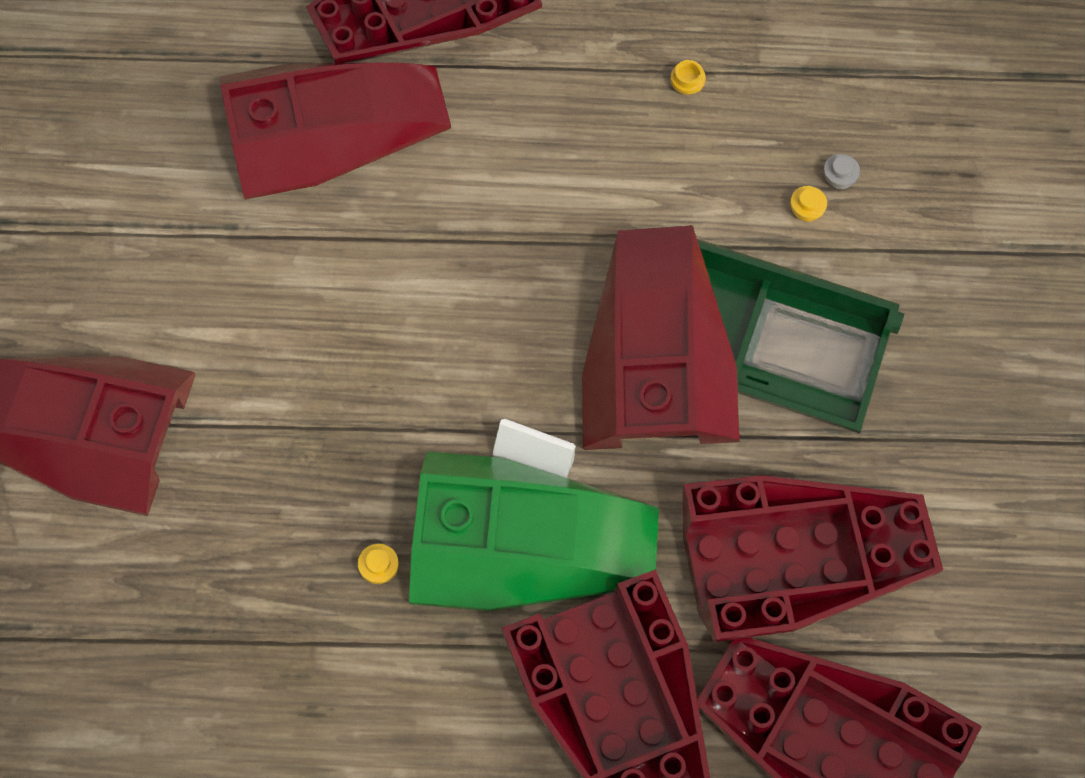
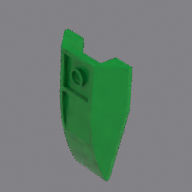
[409,451,659,611]

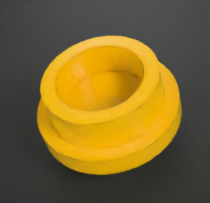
[670,60,706,95]
[790,186,827,222]
[358,544,399,584]

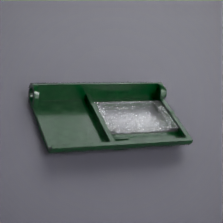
[697,239,905,434]

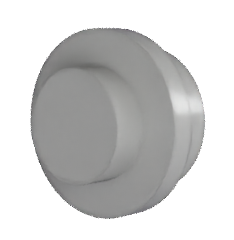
[823,154,860,189]

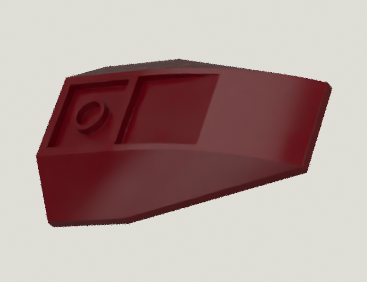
[306,0,542,63]
[220,62,451,200]
[582,225,740,450]
[0,356,195,516]
[682,475,943,642]
[501,569,710,778]
[697,637,982,778]

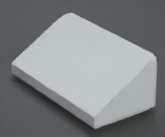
[493,418,576,478]

